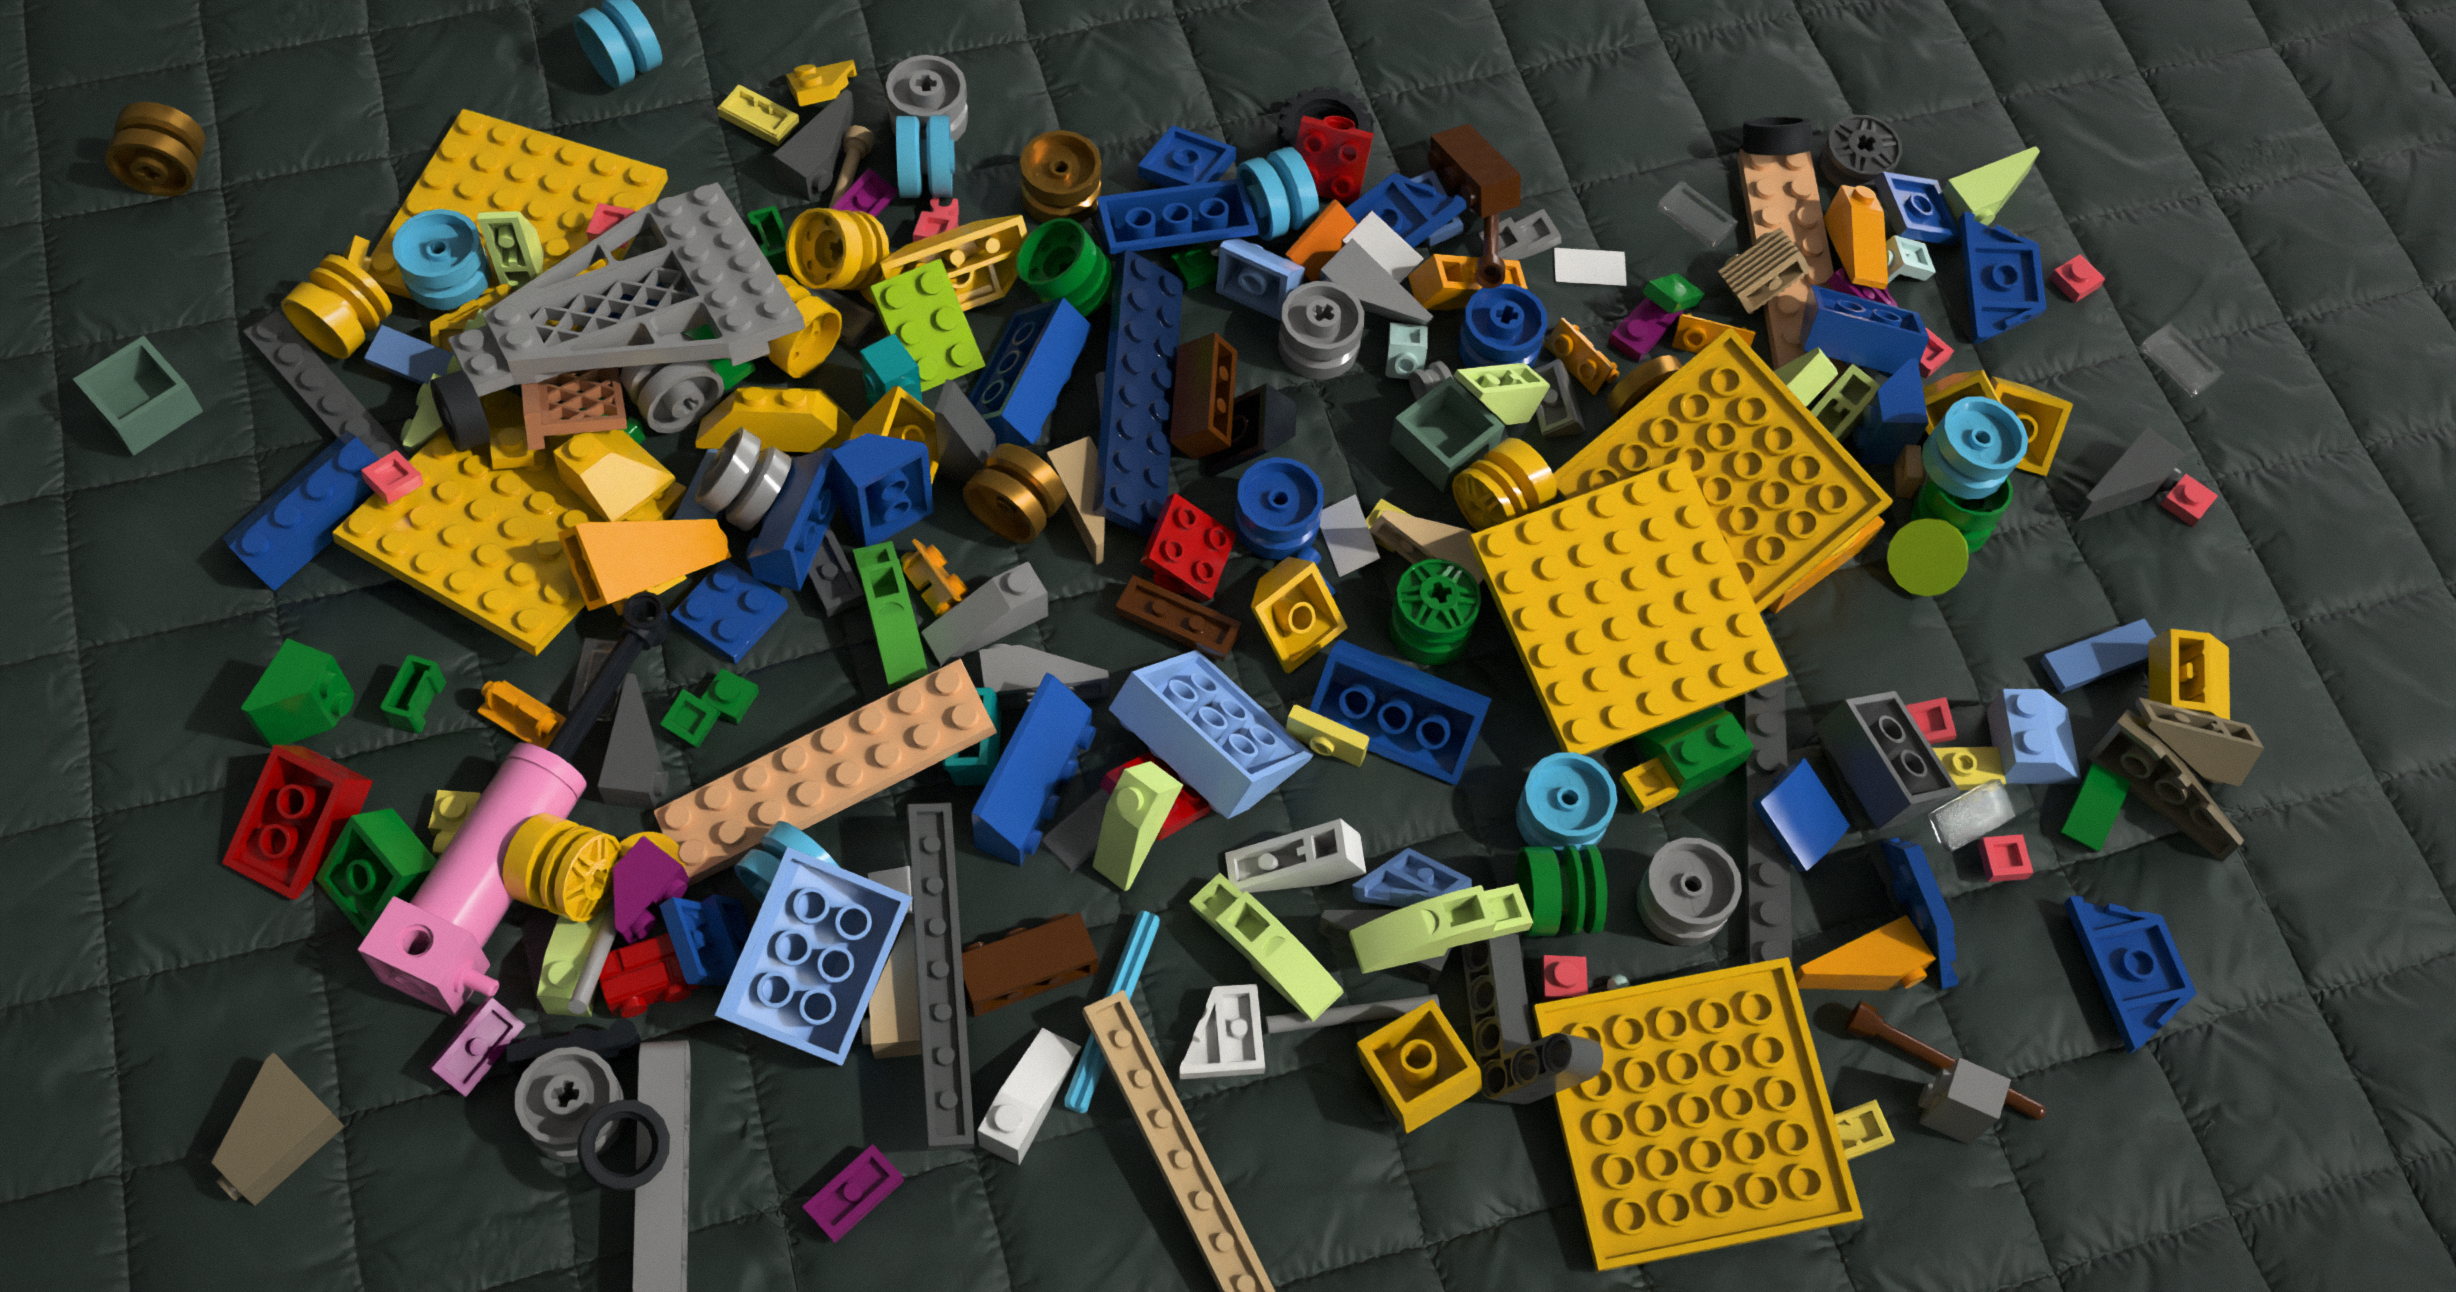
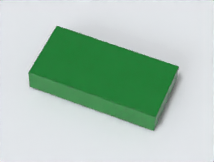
[1642,273,1705,314]

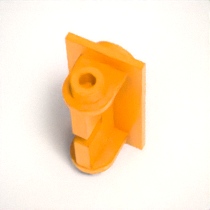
[1672,313,1755,353]
[1544,318,1620,396]
[900,539,969,618]
[477,680,567,750]

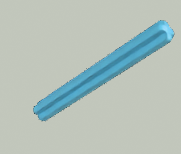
[1064,911,1160,1113]

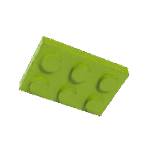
[868,258,986,392]

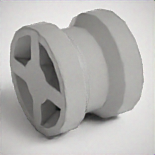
[1409,360,1453,401]

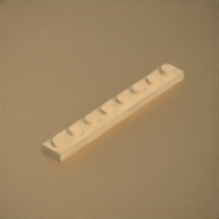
[1082,990,1275,1292]

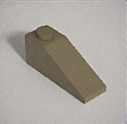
[2135,697,2264,786]

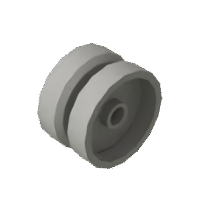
[886,55,968,142]
[1278,281,1364,380]
[620,333,725,433]
[695,427,792,532]
[1636,837,1742,946]
[515,1047,627,1163]

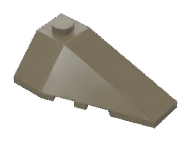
[2086,709,2244,862]

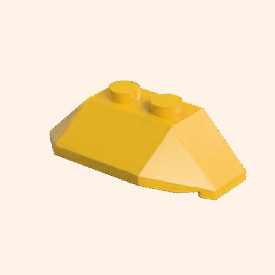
[879,214,1028,311]
[695,386,856,453]

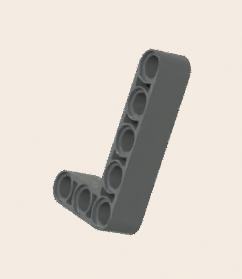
[1461,932,1603,1105]

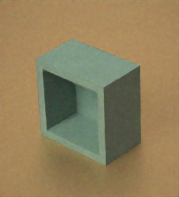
[73,335,203,456]
[1390,376,1505,493]

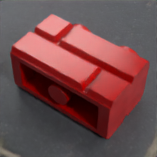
[599,932,700,1018]

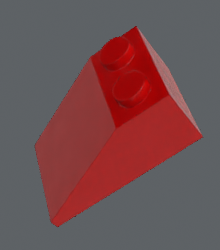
[222,744,373,899]

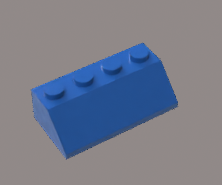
[1097,178,1258,255]
[968,297,1093,447]
[222,430,379,591]
[1309,639,1492,785]
[971,672,1096,867]

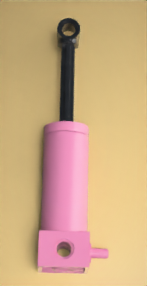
[358,592,671,1018]

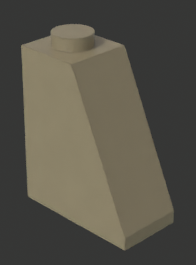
[212,1052,345,1206]

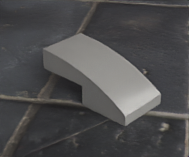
[1478,208,1562,260]

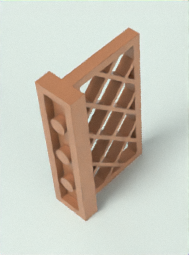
[521,367,627,450]

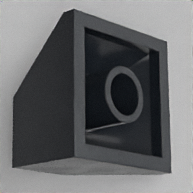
[1205,383,1297,478]

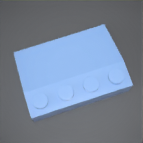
[1109,650,1314,819]
[715,846,913,1066]

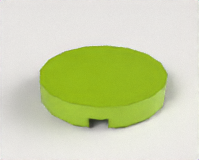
[1887,518,1969,597]

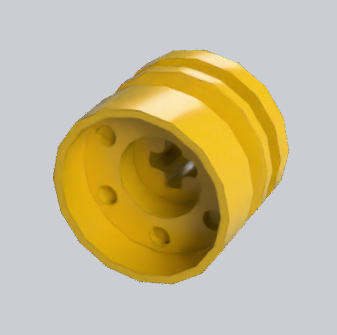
[786,208,889,291]
[281,254,392,360]
[763,275,842,378]
[1452,438,1558,532]
[502,812,623,923]

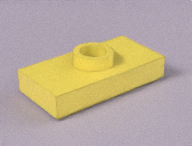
[717,84,800,147]
[1286,705,1370,768]
[1933,747,2006,790]
[1834,1099,1895,1161]

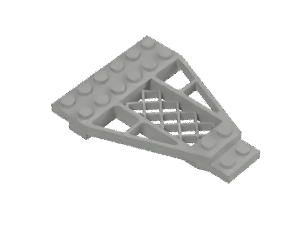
[448,182,805,397]

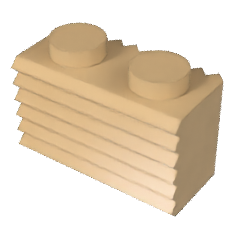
[1718,227,1811,314]

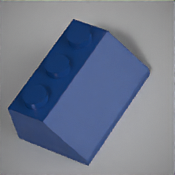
[1799,284,1929,378]
[831,433,934,547]
[746,448,839,592]

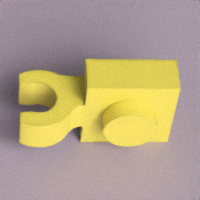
[428,790,481,859]

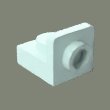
[1886,235,1936,283]
[1385,322,1428,379]

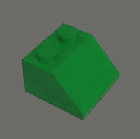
[240,638,355,748]
[1633,705,1754,800]
[315,808,437,938]

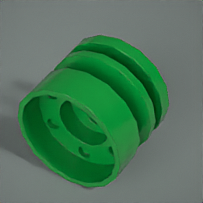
[1016,218,1115,317]
[1909,476,2013,555]
[1389,559,1481,665]
[1515,844,1608,937]

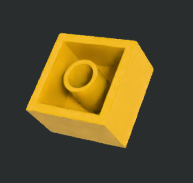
[1357,999,1482,1134]

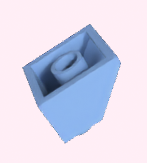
[1216,238,1305,321]
[1986,689,2081,784]

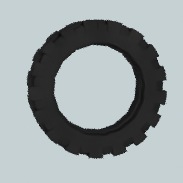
[1277,86,1374,149]

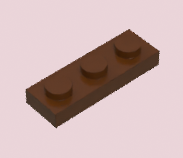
[1115,575,1242,662]

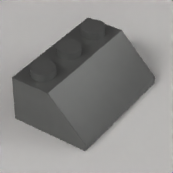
[1814,691,1961,830]

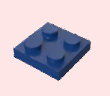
[1138,125,1236,188]
[1874,172,1961,245]
[670,559,788,665]

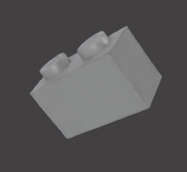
[1918,1057,2011,1145]

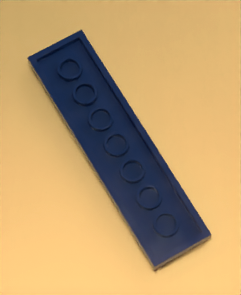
[1093,249,1183,539]

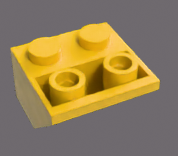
[2148,629,2230,720]

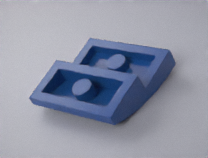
[1751,757,1850,872]
[659,894,751,985]

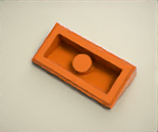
[1286,199,1358,282]

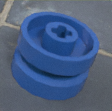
[1458,283,1547,369]
[1234,457,1324,560]

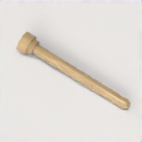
[829,125,875,209]

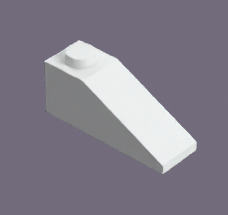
[1225,818,1366,893]
[977,1028,1081,1165]

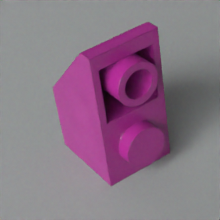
[613,835,690,945]

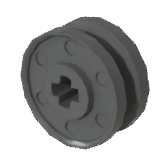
[1820,114,1902,192]

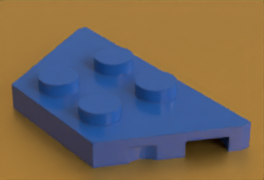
[1345,172,1467,248]
[1959,212,2047,344]
[1880,836,1959,990]
[2064,895,2197,1054]

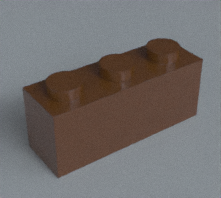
[1428,123,1521,218]
[1170,332,1237,460]
[962,912,1098,1018]

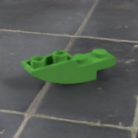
[853,541,928,689]

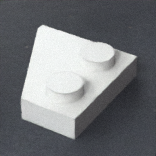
[1179,984,1265,1079]

